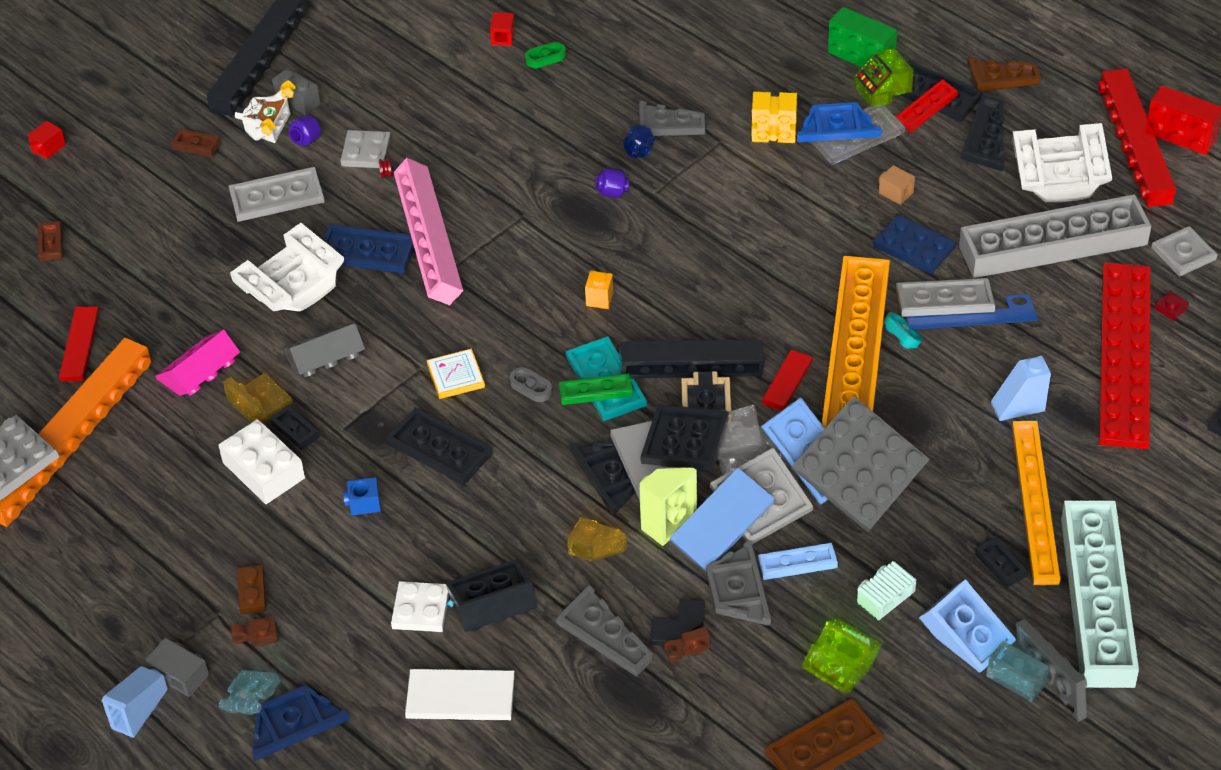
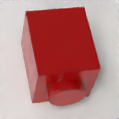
[490,12,515,46]
[28,121,66,159]

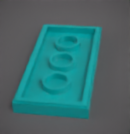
[565,336,647,422]

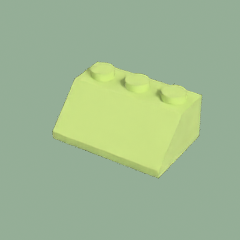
[639,468,697,546]

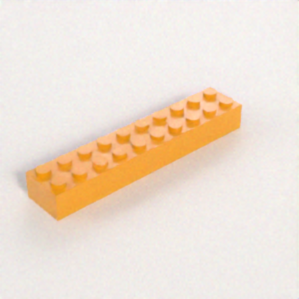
[822,256,890,428]

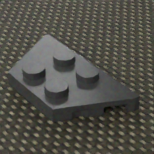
[706,541,771,625]

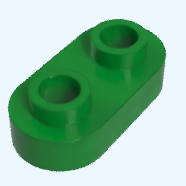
[525,42,566,69]

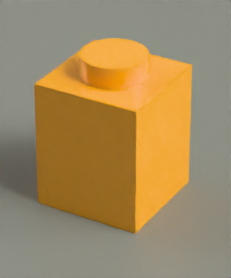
[585,271,614,309]

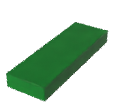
[559,373,633,405]

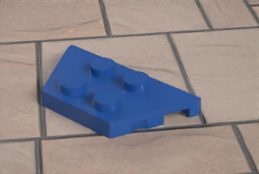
[797,102,882,142]

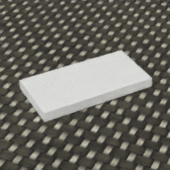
[405,669,515,720]

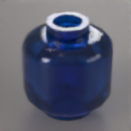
[623,125,655,158]

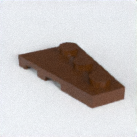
[967,57,1041,91]

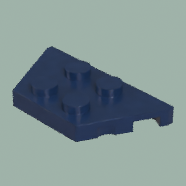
[252,685,349,761]

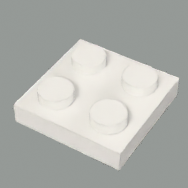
[391,581,449,632]

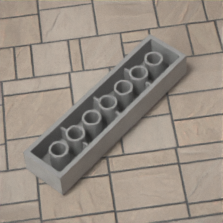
[959,194,1151,278]

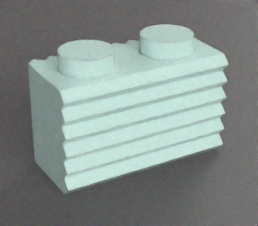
[857,561,916,620]

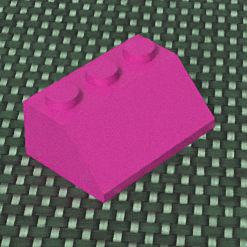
[155,330,240,396]

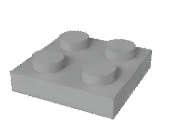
[341,130,391,168]

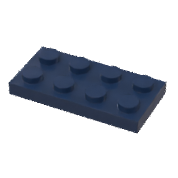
[323,224,414,274]

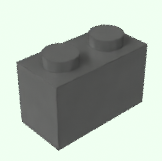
[272,68,321,115]
[145,638,209,697]

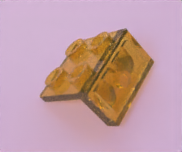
[223,373,293,423]

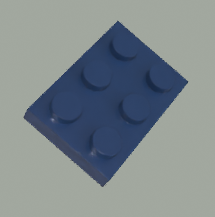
[873,214,956,275]

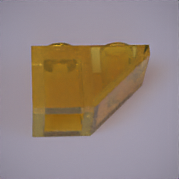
[567,517,626,562]

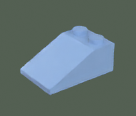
[919,580,1016,672]

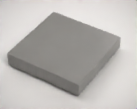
[1151,226,1218,276]

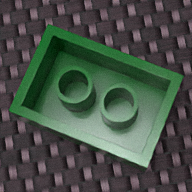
[828,7,897,75]

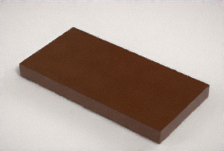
[764,698,883,770]

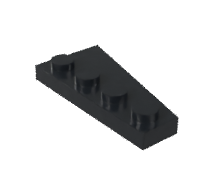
[960,94,1005,171]

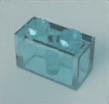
[986,641,1049,702]

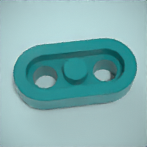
[883,312,923,349]

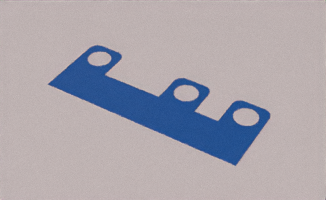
[907,294,1039,330]

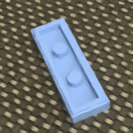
[758,543,838,580]

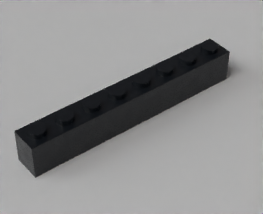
[207,0,308,117]

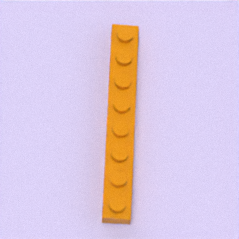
[1012,421,1060,585]

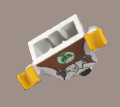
[235,80,296,143]

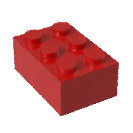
[1148,85,1221,156]

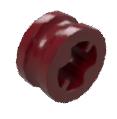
[379,158,392,179]

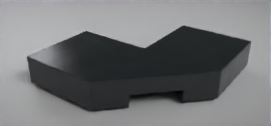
[650,599,705,646]

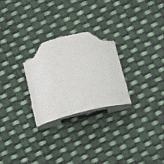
[1012,123,1112,202]
[230,223,344,311]

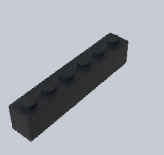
[619,339,764,378]

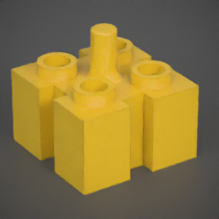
[752,92,797,143]

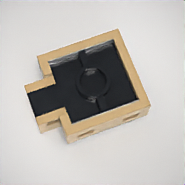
[682,372,731,426]

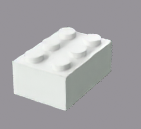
[218,419,305,504]

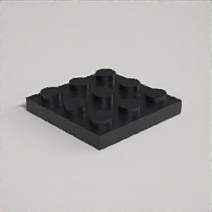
[640,404,729,471]

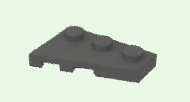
[639,100,705,136]

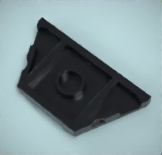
[570,442,635,515]

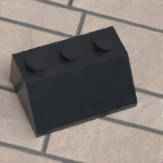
[445,559,538,632]

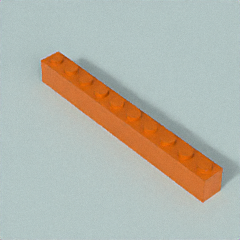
[0,338,151,527]

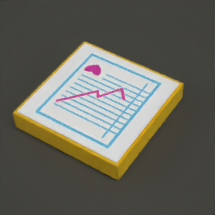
[426,348,485,399]

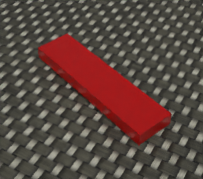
[59,307,99,381]

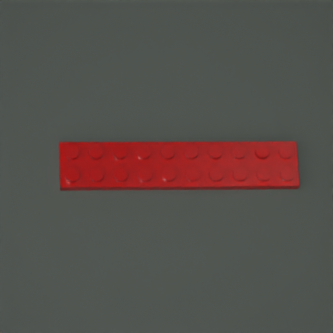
[1099,262,1150,449]

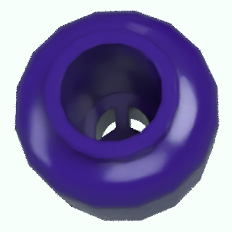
[289,115,321,146]
[595,168,629,198]

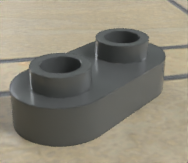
[510,367,552,402]

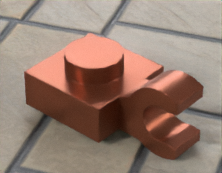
[230,616,278,647]
[664,627,709,663]

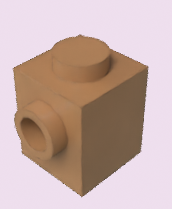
[879,165,915,205]

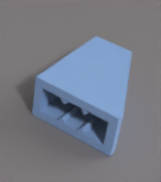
[991,356,1051,421]
[101,666,168,738]

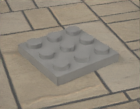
[710,448,813,544]

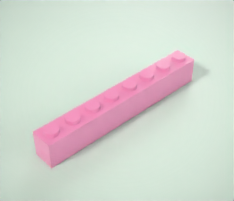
[394,158,463,305]

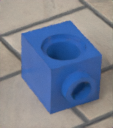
[343,477,381,516]

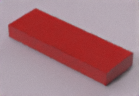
[895,79,958,133]
[762,350,813,411]

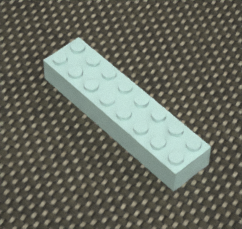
[1061,501,1139,687]

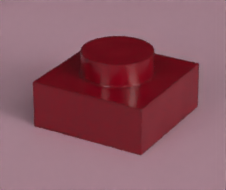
[1155,291,1189,321]

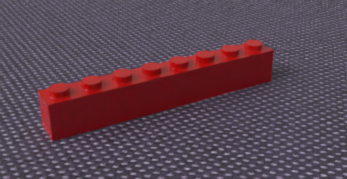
[1098,69,1176,208]

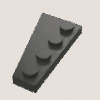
[556,585,653,677]
[1016,619,1087,722]

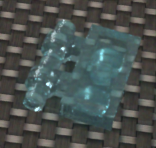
[219,670,281,715]

